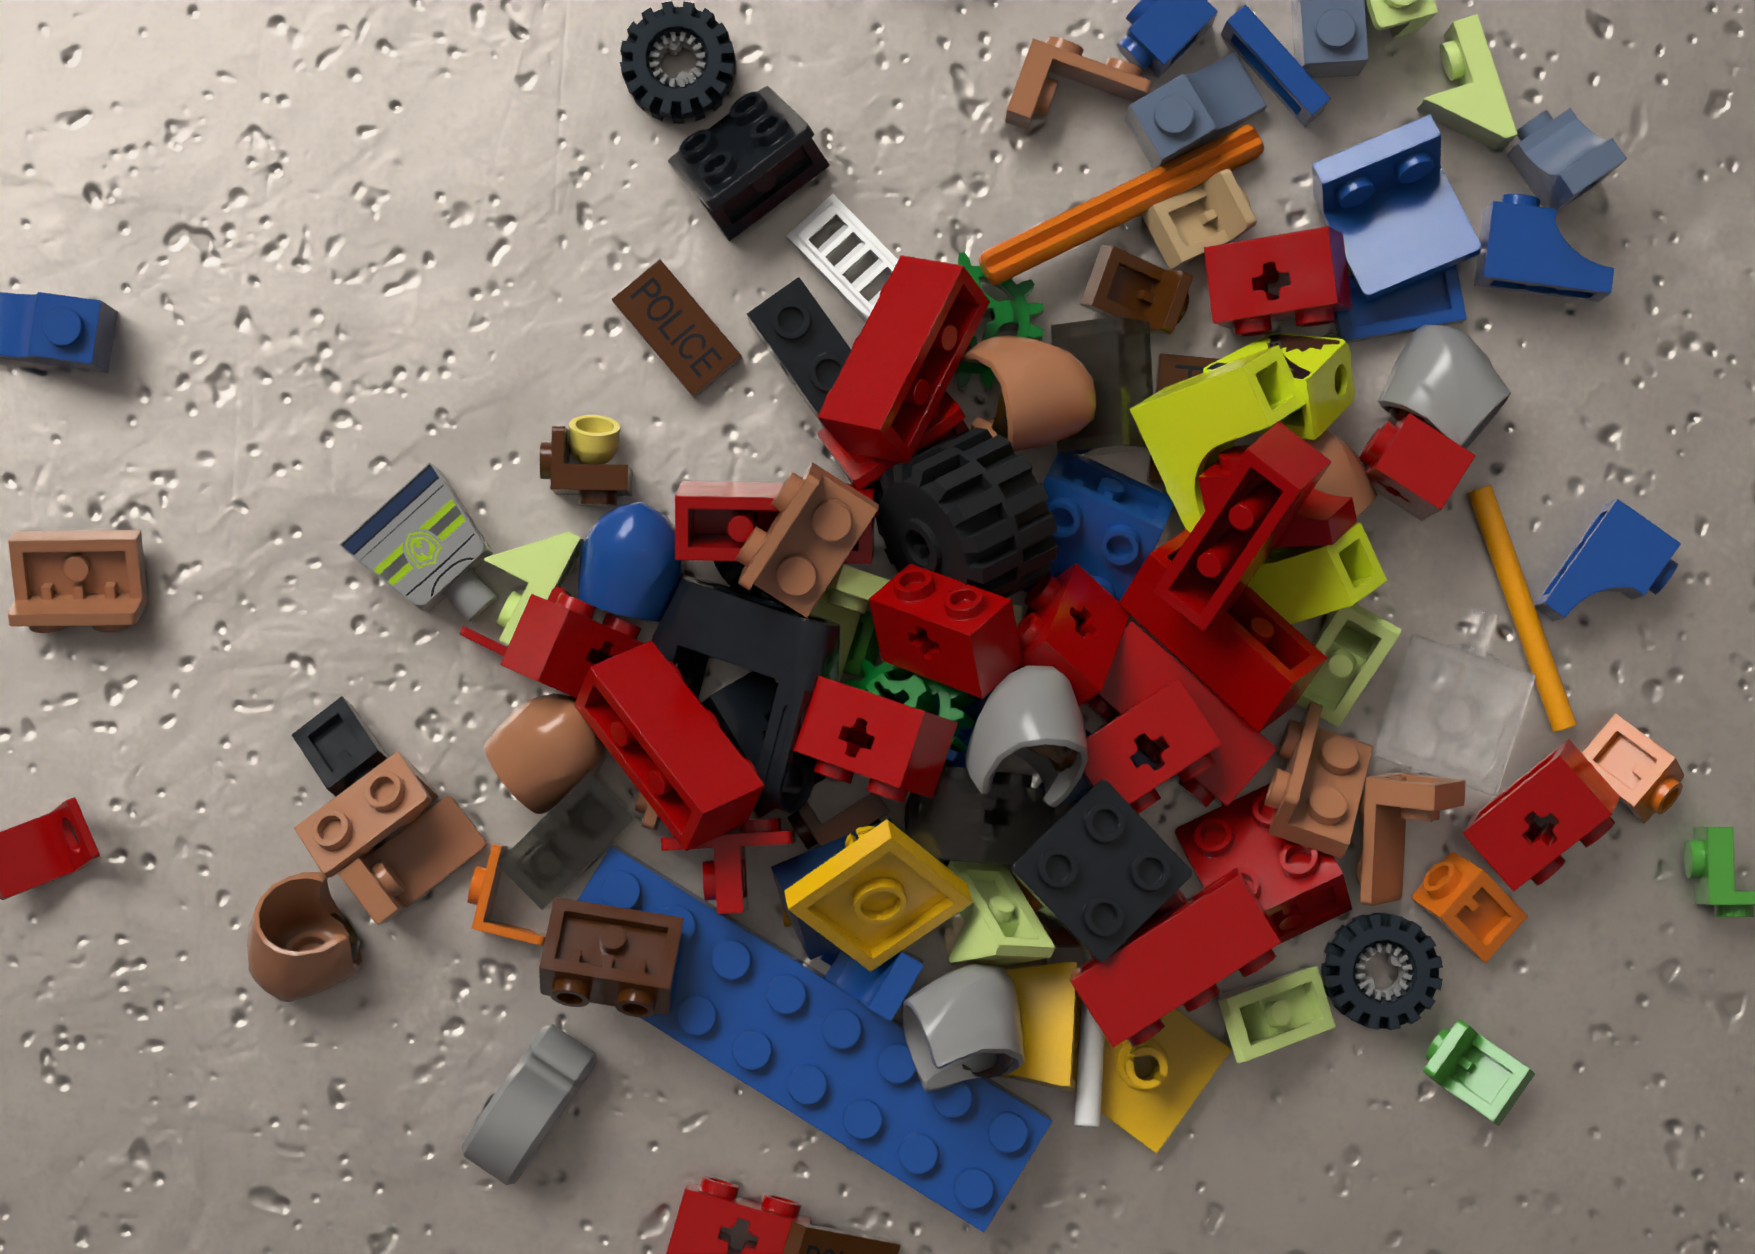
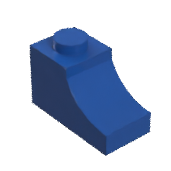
[1474,194,1614,302]
[0,292,118,373]
[1534,499,1681,621]
[820,949,924,1022]

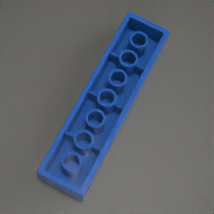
[578,845,1052,1233]

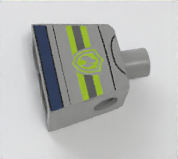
[339,463,497,622]

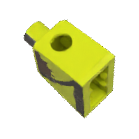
[1203,333,1355,440]

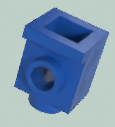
[1117,0,1218,78]

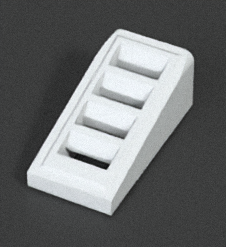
[787,194,898,323]

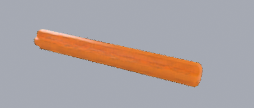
[978,124,1264,285]

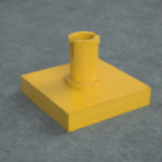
[784,819,973,972]
[1073,1009,1232,1154]

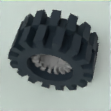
[620,1,736,124]
[1321,913,1443,1030]

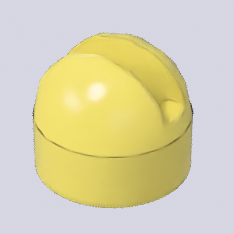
[568,415,620,464]

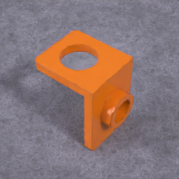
[467,843,546,946]

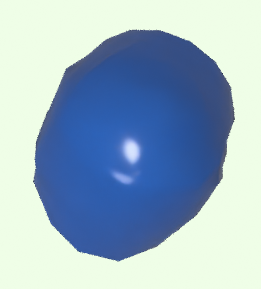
[578,502,685,622]

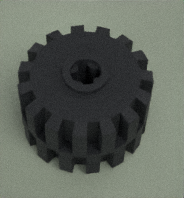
[875,428,1058,598]

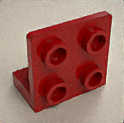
[1175,784,1352,945]

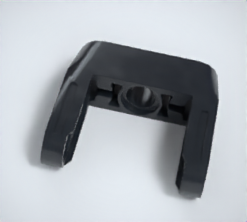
[652,577,840,813]

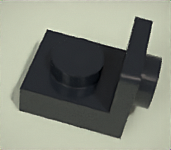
[292,696,390,796]

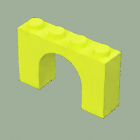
[1129,345,1388,624]

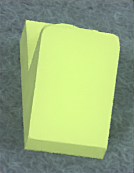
[1417,14,1518,150]
[484,532,585,645]
[1296,604,1402,728]
[947,861,1056,966]
[1218,966,1336,1063]

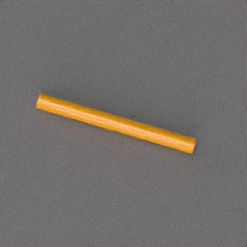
[1467,485,1577,733]

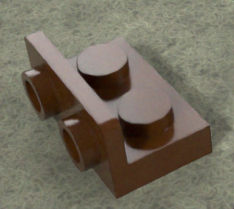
[539,897,684,1018]

